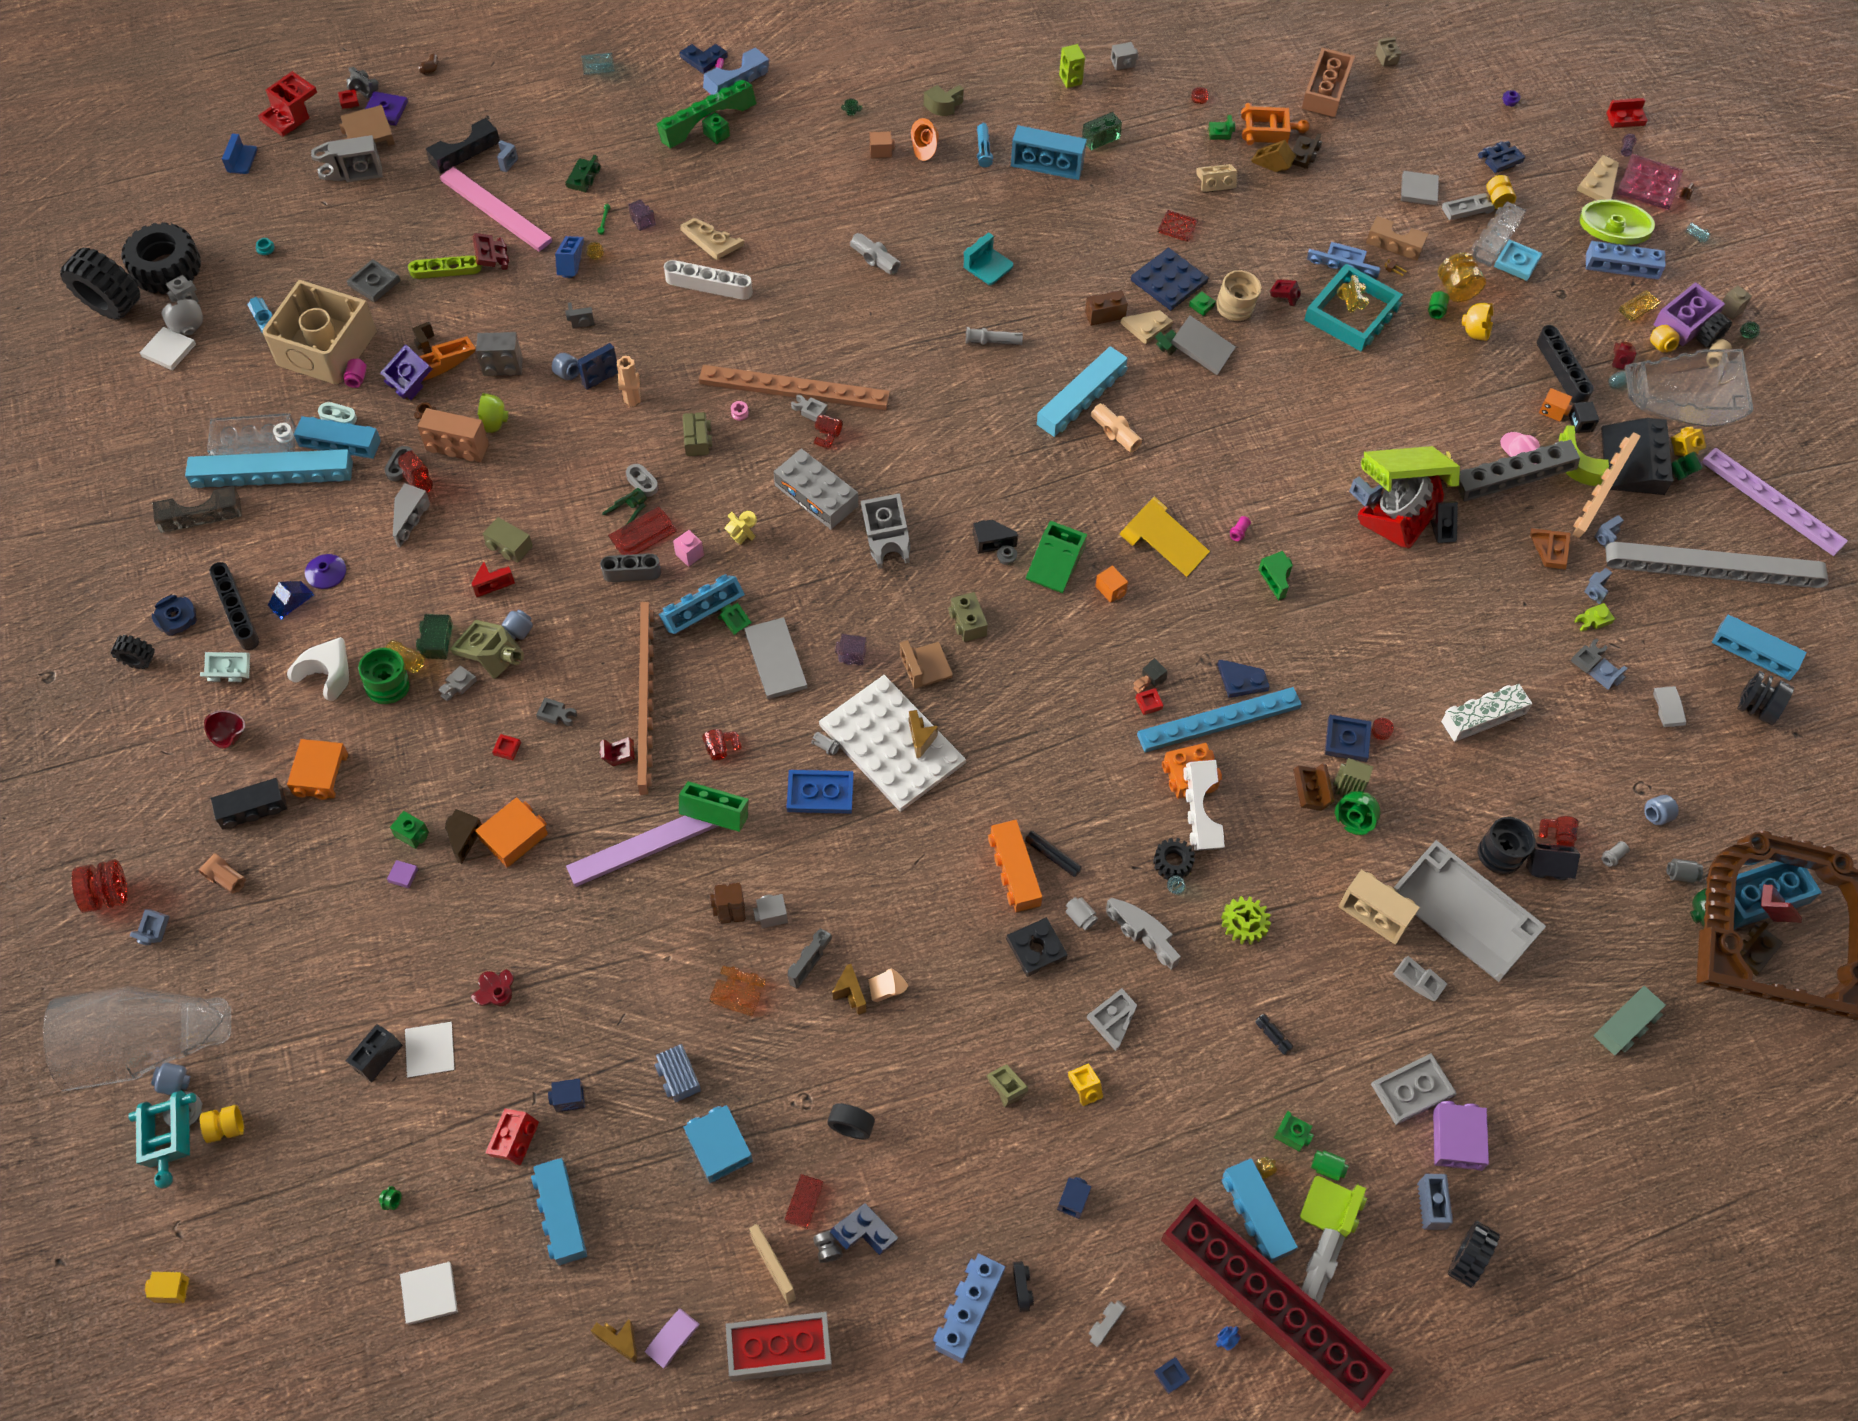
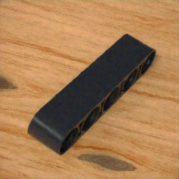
[1537,325,1594,404]
[209,562,259,650]

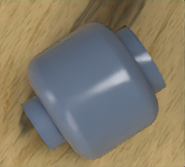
[552,353,580,380]
[501,609,533,640]
[1644,795,1679,825]
[151,1063,191,1095]

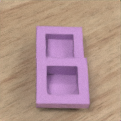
[645,1309,699,1368]

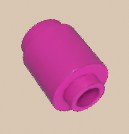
[344,358,367,388]

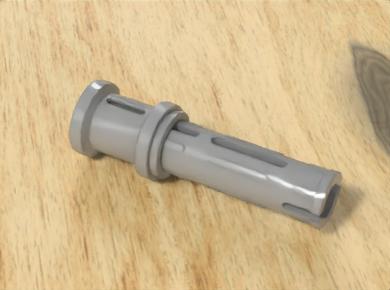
[966,327,1023,345]

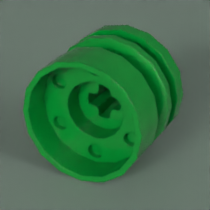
[358,648,410,704]

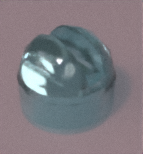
[1167,876,1186,895]

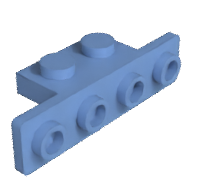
[1307,242,1381,278]

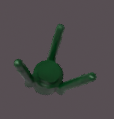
[602,488,647,535]

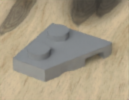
[1087,989,1137,1051]

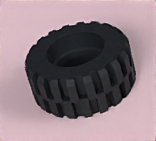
[121,222,201,294]
[60,247,140,320]

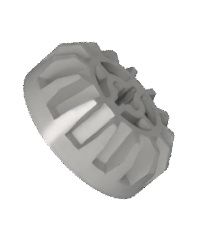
[1380,476,1433,519]

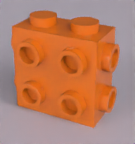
[1162,743,1222,799]

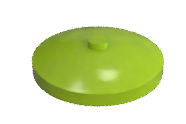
[1579,200,1655,245]

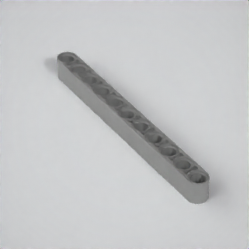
[1605,542,1829,588]

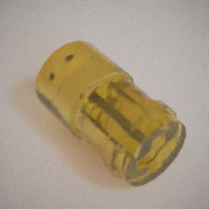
[385,640,425,673]

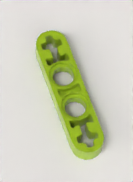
[408,255,482,279]

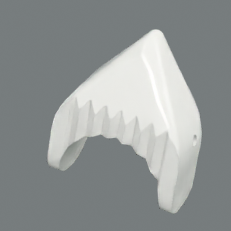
[287,637,349,701]

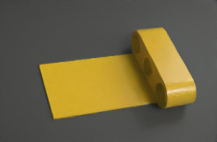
[1119,496,1210,577]

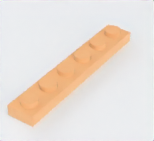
[1572,432,1641,538]

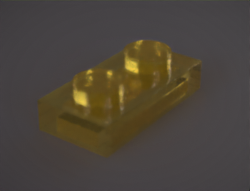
[1618,290,1660,322]

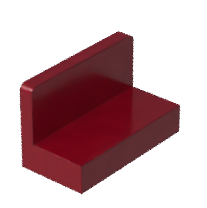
[1761,885,1802,923]

